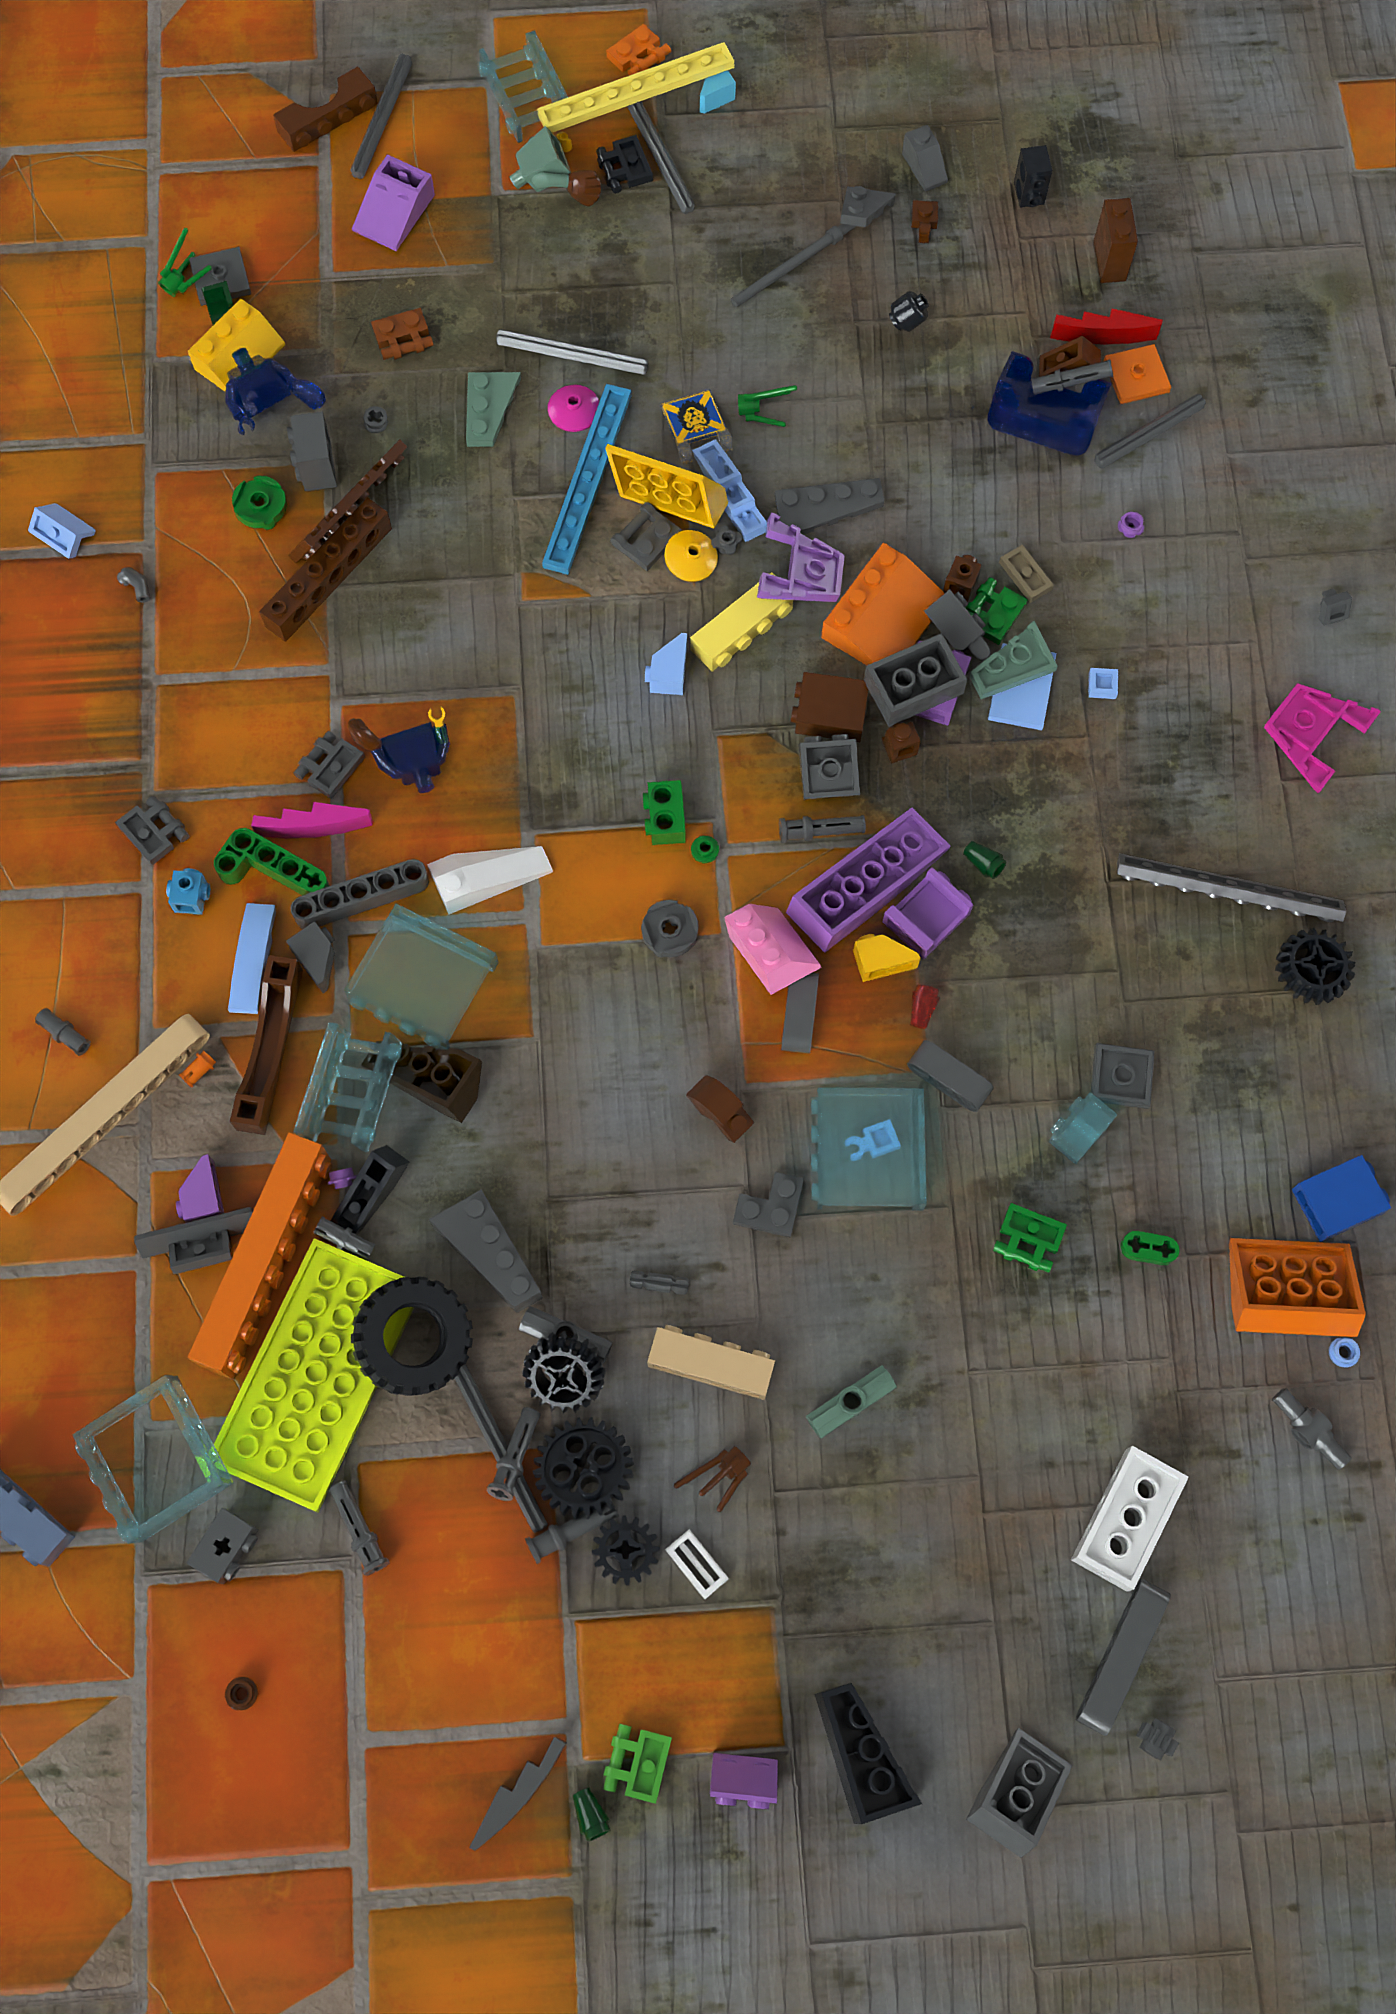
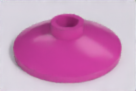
[548,385,599,432]

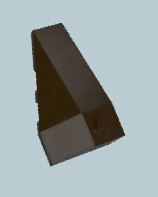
[361,1041,482,1123]

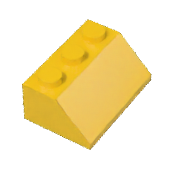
[188,299,285,397]

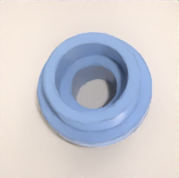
[1329,1337,1360,1368]

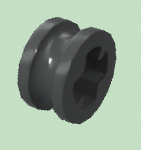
[363,406,388,433]

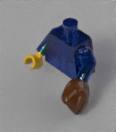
[348,706,450,793]

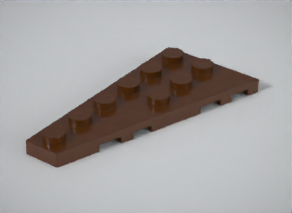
[288,439,407,563]

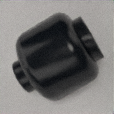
[889,291,929,332]

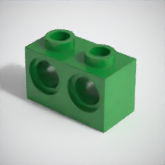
[643,780,686,845]

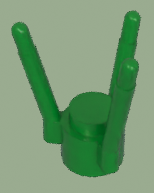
[158,227,212,297]
[738,385,797,427]

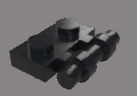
[596,135,653,194]

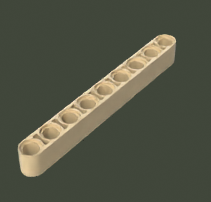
[0,1014,210,1216]

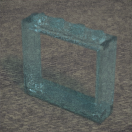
[72,1375,234,1544]

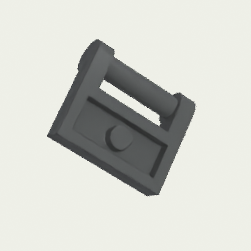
[610,502,682,571]

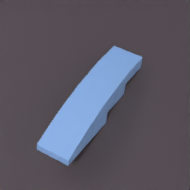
[692,439,767,542]
[228,903,276,1014]

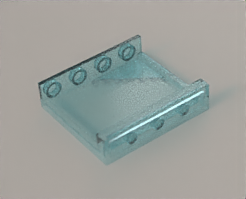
[344,904,499,1050]
[811,1087,927,1211]

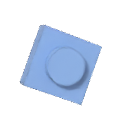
[1088,668,1118,699]

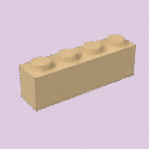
[647,1325,775,1400]

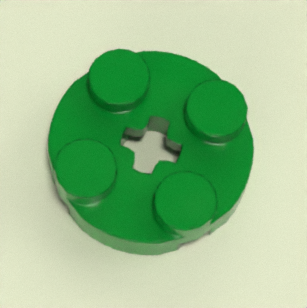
[232,476,287,530]

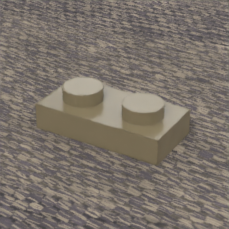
[999,545,1054,603]

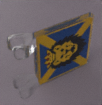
[661,390,733,464]

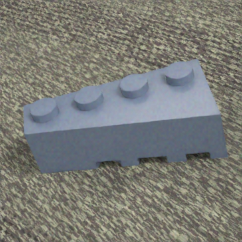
[0,1469,75,1567]

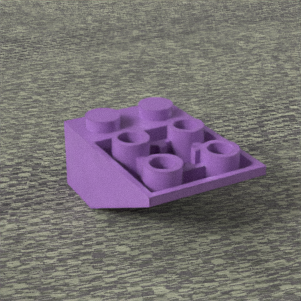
[352,154,435,251]
[709,1753,778,1809]

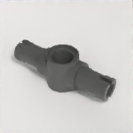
[1272,1388,1352,1470]

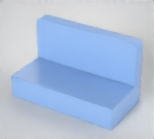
[28,503,96,559]

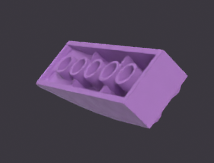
[786,808,951,953]

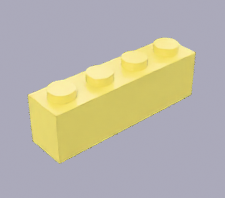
[690,572,793,672]

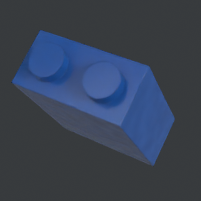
[1292,1155,1391,1242]

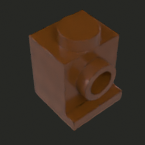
[943,555,982,602]
[881,722,920,764]

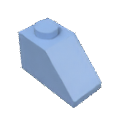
[645,633,687,695]

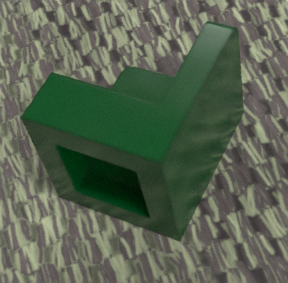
[201,281,234,325]

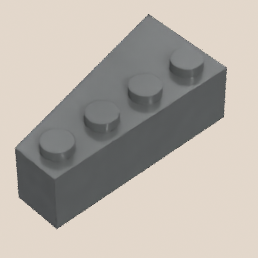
[429,1190,543,1313]

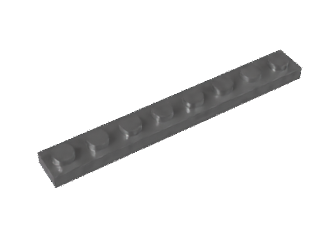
[1117,853,1346,922]

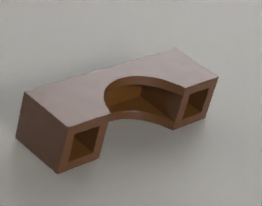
[273,66,378,152]

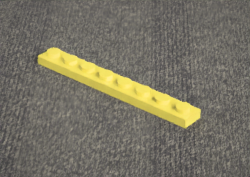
[537,42,734,133]

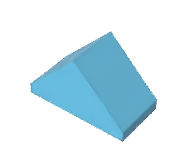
[700,70,736,114]

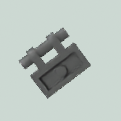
[293,731,365,799]
[115,796,190,865]

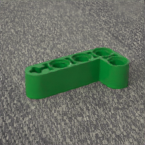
[214,828,330,896]

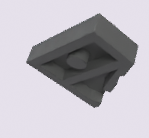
[840,186,896,227]

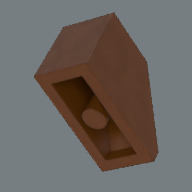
[1039,336,1101,377]

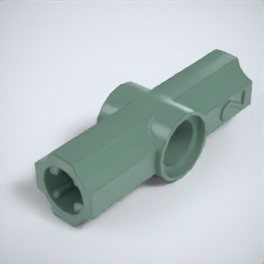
[806,1365,897,1439]

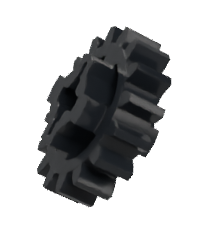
[592,1515,660,1586]

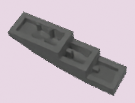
[469,1737,567,1851]

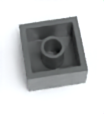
[287,411,337,491]

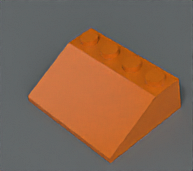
[821,542,945,666]
[1229,1238,1366,1337]

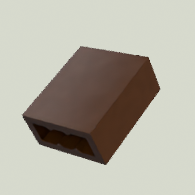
[1094,198,1138,283]
[791,672,868,743]

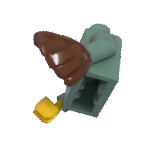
[509,126,601,206]

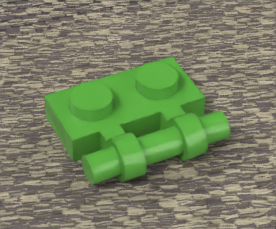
[603,1723,672,1804]

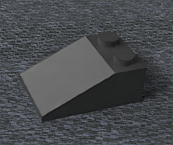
[966,1728,1073,1858]

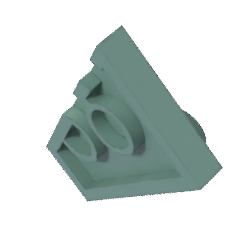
[466,372,521,447]
[970,621,1058,700]

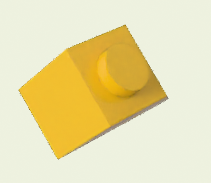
[853,934,920,982]

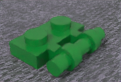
[965,577,1028,645]
[993,1203,1067,1273]

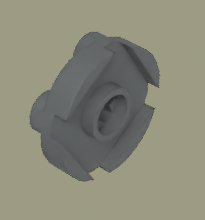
[641,900,698,957]

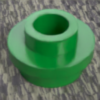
[691,836,719,863]

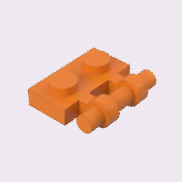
[606,24,671,76]

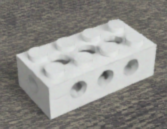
[1071,1446,1189,1592]

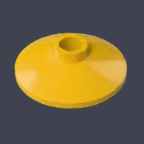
[664,530,718,582]

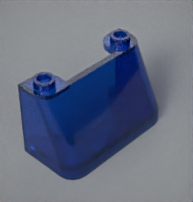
[987,351,1112,455]

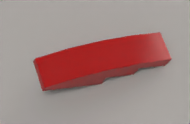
[1050,308,1163,345]

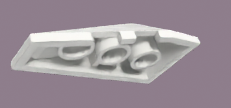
[427,846,553,915]

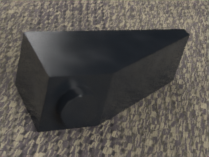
[330,1145,410,1235]

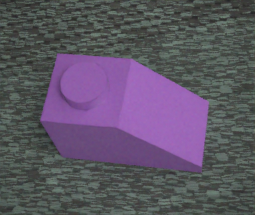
[176,1154,224,1223]

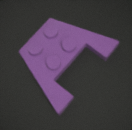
[757,512,845,602]

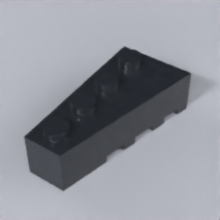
[815,1683,922,1824]

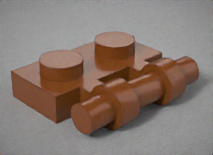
[371,308,434,360]

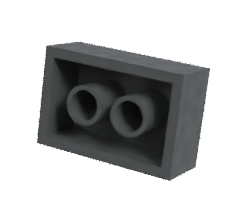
[864,633,967,727]

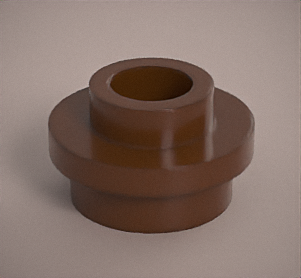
[225,1677,258,1710]

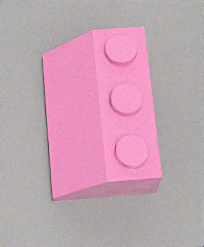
[724,904,821,995]

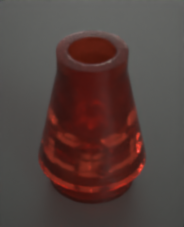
[910,985,940,1029]

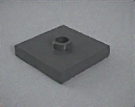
[189,247,251,306]
[1090,1043,1155,1109]

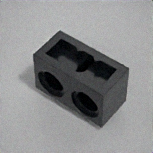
[1014,145,1053,208]

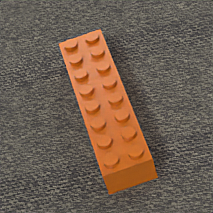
[187,1132,332,1380]

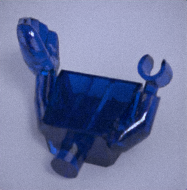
[225,348,326,435]

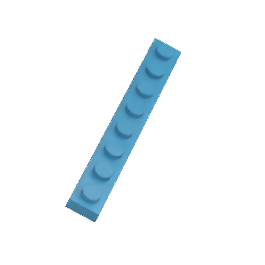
[542,384,632,575]

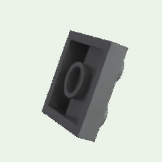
[798,734,860,800]

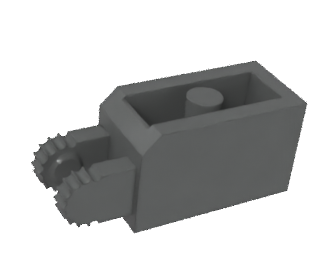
[924,590,992,662]

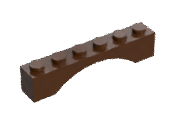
[230,955,303,1135]

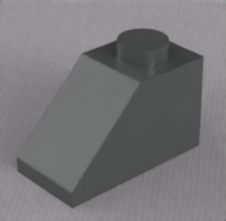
[902,125,948,192]
[286,921,335,993]

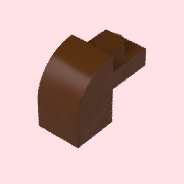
[686,1075,754,1143]

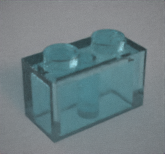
[1049,1092,1118,1164]

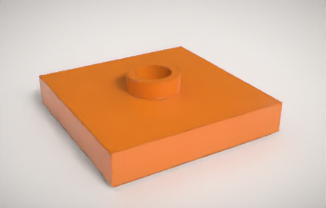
[1104,344,1171,404]

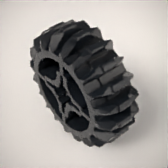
[1275,927,1356,1005]
[522,1331,606,1414]

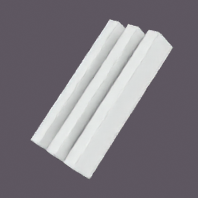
[665,1529,729,1599]

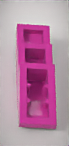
[251,802,373,839]

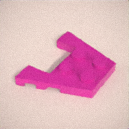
[1264,683,1381,793]

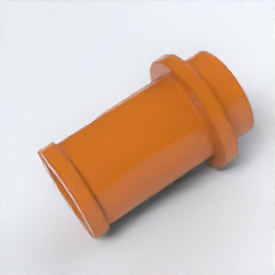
[179,1050,216,1088]

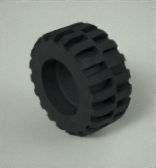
[351,1276,473,1396]

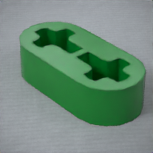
[1120,1231,1180,1265]

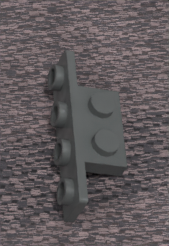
[134,1207,253,1274]

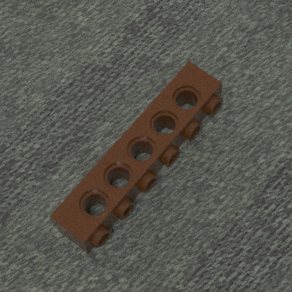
[259,497,392,642]

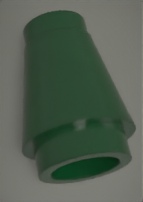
[963,841,1006,879]
[572,1788,611,1842]

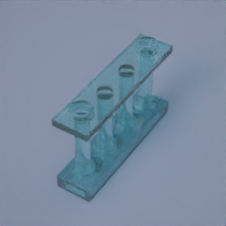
[477,30,568,143]
[293,1022,402,1152]

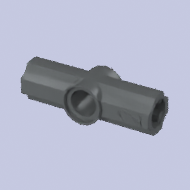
[519,1306,613,1367]

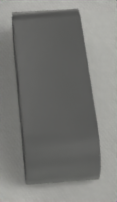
[781,972,819,1054]
[907,1040,994,1112]

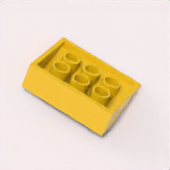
[605,444,728,529]

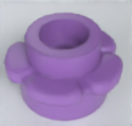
[1118,512,1144,538]
[328,1167,356,1189]

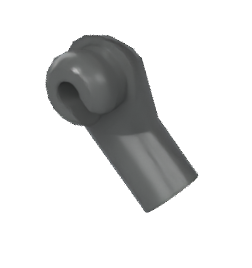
[117,567,150,603]

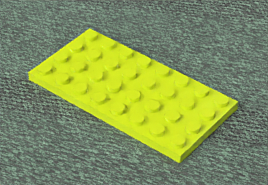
[205,1238,414,1513]

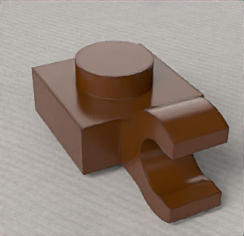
[911,200,938,243]

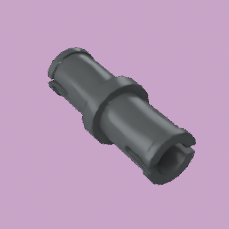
[35,1008,91,1056]
[313,1216,376,1261]

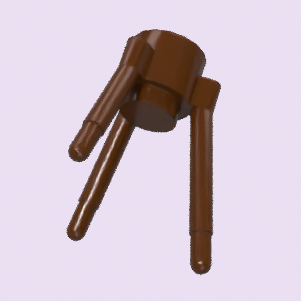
[674,1446,751,1512]

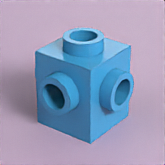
[166,868,211,915]

